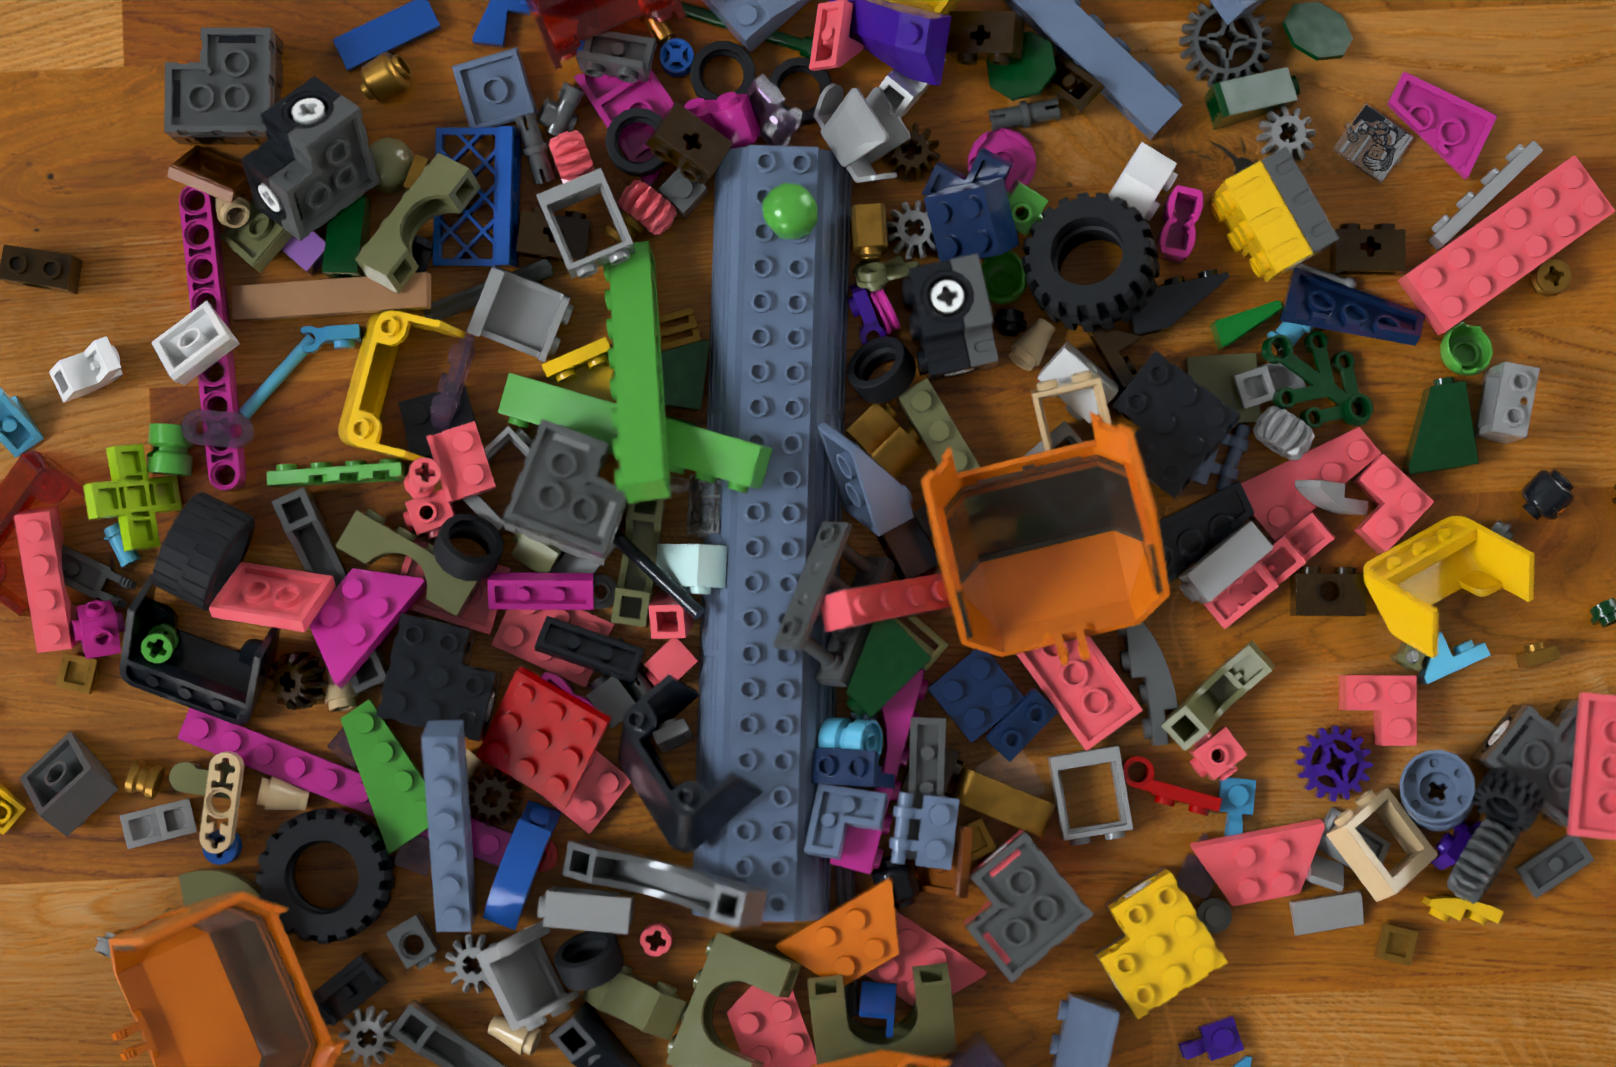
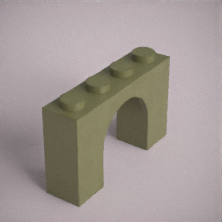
[666,932,802,1067]
[807,963,957,1065]

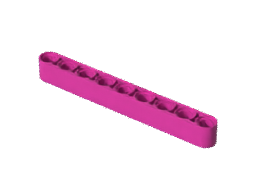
[179,186,246,492]

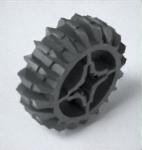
[1178,2,1273,88]
[1447,819,1521,904]

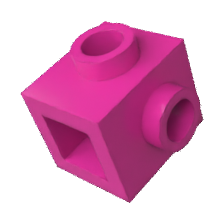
[71,600,125,659]

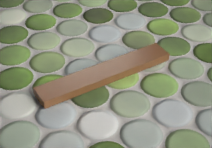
[232,272,431,322]

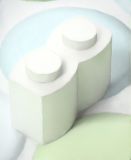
[1109,142,1178,221]

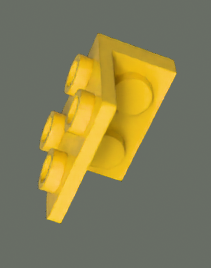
[542,337,616,403]

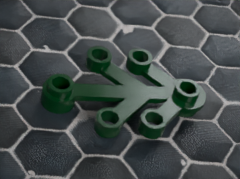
[1262,331,1373,429]

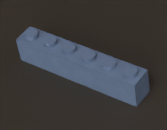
[1002,0,1183,141]
[421,720,477,932]

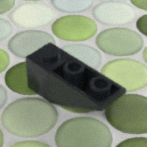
[1128,269,1229,336]
[549,1002,642,1067]

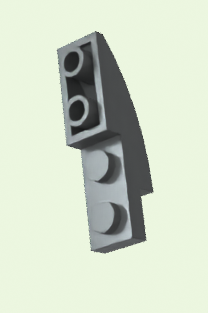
[1117,621,1178,746]

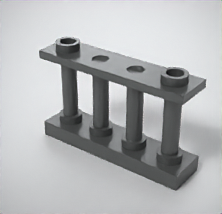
[773,522,896,687]

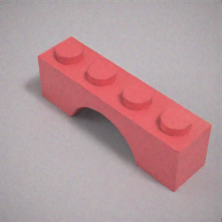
[14,505,80,653]
[820,573,951,632]

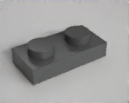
[1514,833,1594,898]

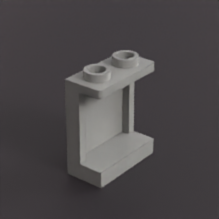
[466,265,574,363]
[475,921,580,1031]

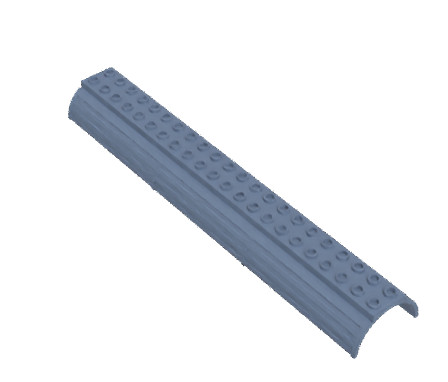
[691,145,852,922]

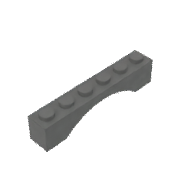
[271,487,389,693]
[562,840,768,928]
[389,1000,509,1067]

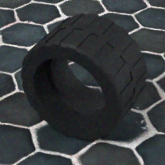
[152,492,255,610]

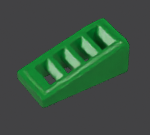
[1210,300,1283,350]

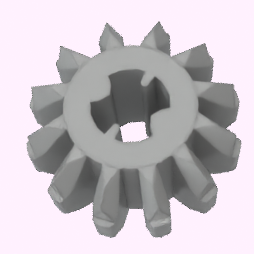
[1256,106,1316,161]
[886,200,937,260]
[1252,406,1315,460]
[445,934,497,993]
[339,1006,398,1067]

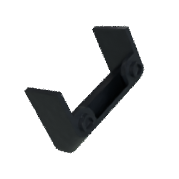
[119,574,281,725]
[618,674,763,853]

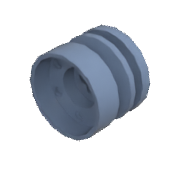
[1400,750,1475,831]

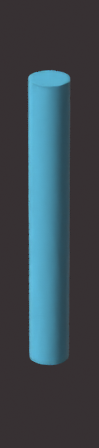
[238,334,315,419]

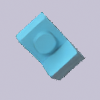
[0,387,44,458]
[1417,632,1490,684]

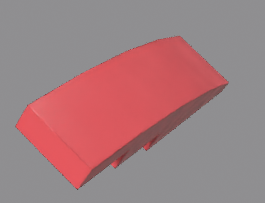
[1203,511,1335,629]

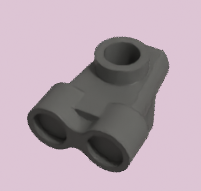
[537,81,584,136]

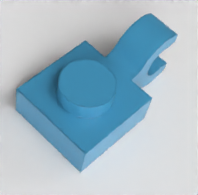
[301,324,363,354]
[1218,777,1256,837]

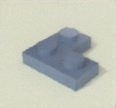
[804,783,889,860]

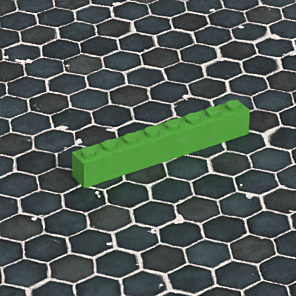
[603,240,671,503]
[498,373,772,493]

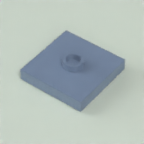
[452,47,538,128]

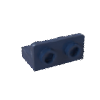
[986,689,1058,762]
[812,748,895,789]

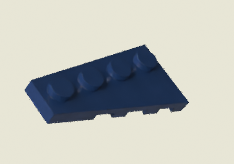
[1280,267,1425,346]

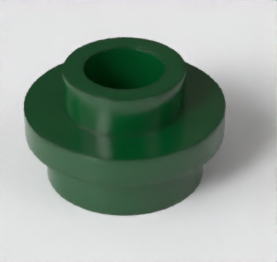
[1589,598,1616,628]

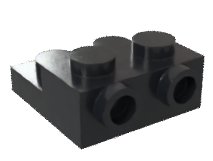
[398,384,482,468]

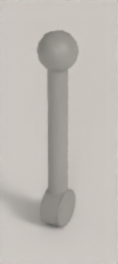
[1291,263,1357,289]

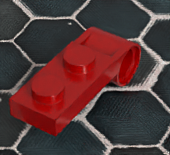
[1122,755,1222,816]

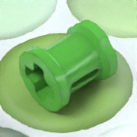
[141,623,179,663]

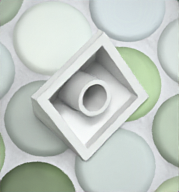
[151,301,240,386]

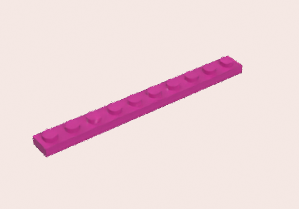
[177,708,513,866]

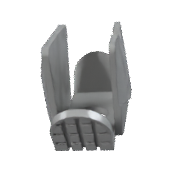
[813,83,910,183]

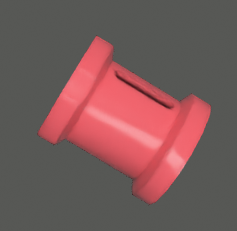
[404,457,441,499]
[640,922,673,957]

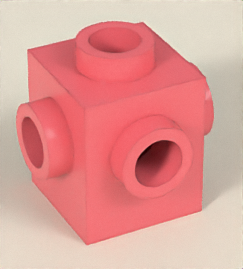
[403,489,457,540]
[1189,726,1247,781]

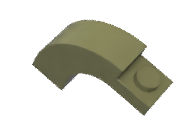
[1161,640,1276,751]
[179,868,274,967]

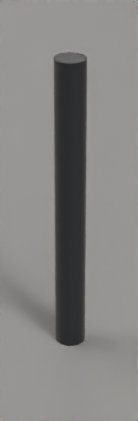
[613,530,705,619]

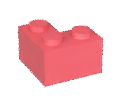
[1352,454,1434,554]
[1339,675,1417,746]

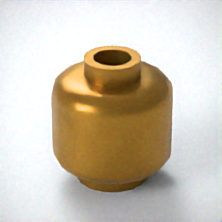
[360,52,413,104]

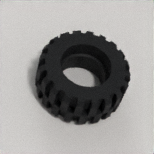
[1022,192,1160,332]
[256,808,396,944]

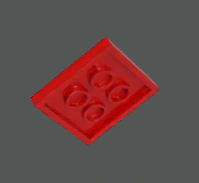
[476,666,612,808]

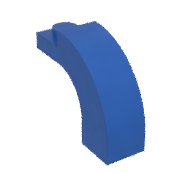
[483,800,561,930]

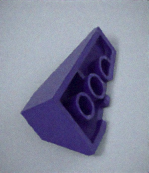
[828,0,951,86]

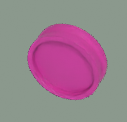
[867,289,901,335]

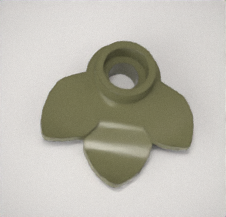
[853,255,919,292]

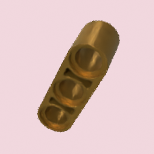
[951,767,1056,837]

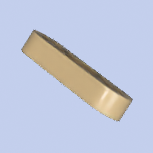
[199,751,244,854]

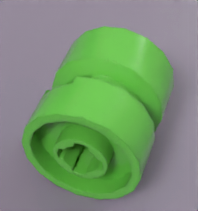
[146,423,195,476]

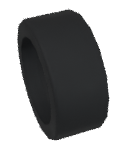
[691,41,756,100]
[767,57,832,126]
[605,108,666,177]
[847,336,917,404]
[433,514,504,581]
[554,931,625,991]

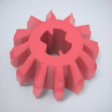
[549,130,595,183]
[617,180,677,236]

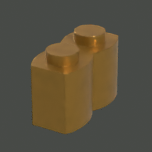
[850,203,888,262]
[845,402,924,479]

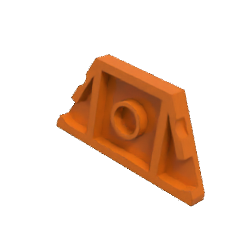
[776,876,900,986]

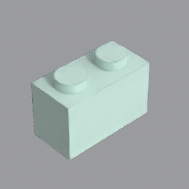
[656,544,727,595]

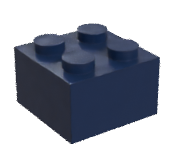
[924,177,1020,262]
[927,649,1024,743]

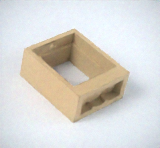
[1030,370,1112,476]
[1326,788,1438,902]

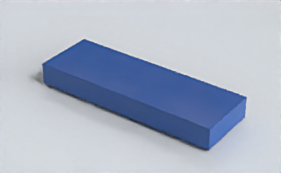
[332,0,441,72]

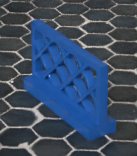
[433,126,522,268]

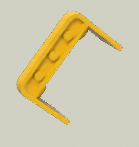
[338,310,466,462]
[1363,516,1534,658]

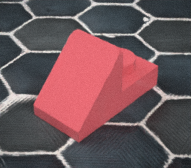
[809,0,865,71]

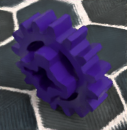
[1295,726,1373,802]

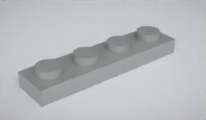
[1427,140,1543,250]

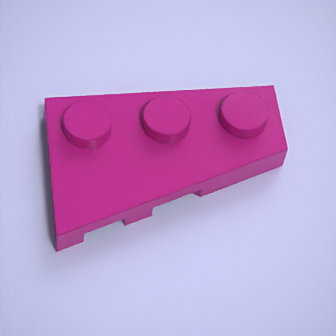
[1387,72,1497,180]

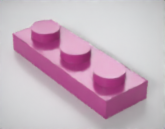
[487,573,594,610]

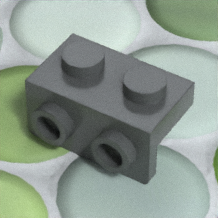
[576,28,657,83]

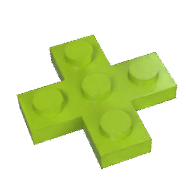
[83,444,182,552]

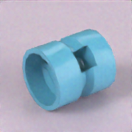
[818,717,883,759]

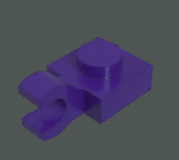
[847,283,886,345]
[1431,821,1481,871]
[1178,1015,1244,1061]

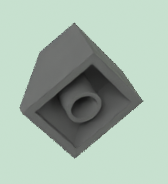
[20,731,118,837]

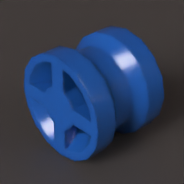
[659,38,694,78]
[202,830,243,865]

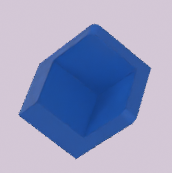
[859,981,897,1038]

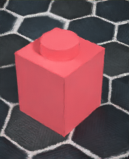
[648,593,694,639]
[644,638,699,686]

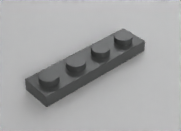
[906,717,946,859]

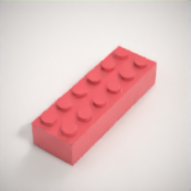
[1398,155,1615,336]

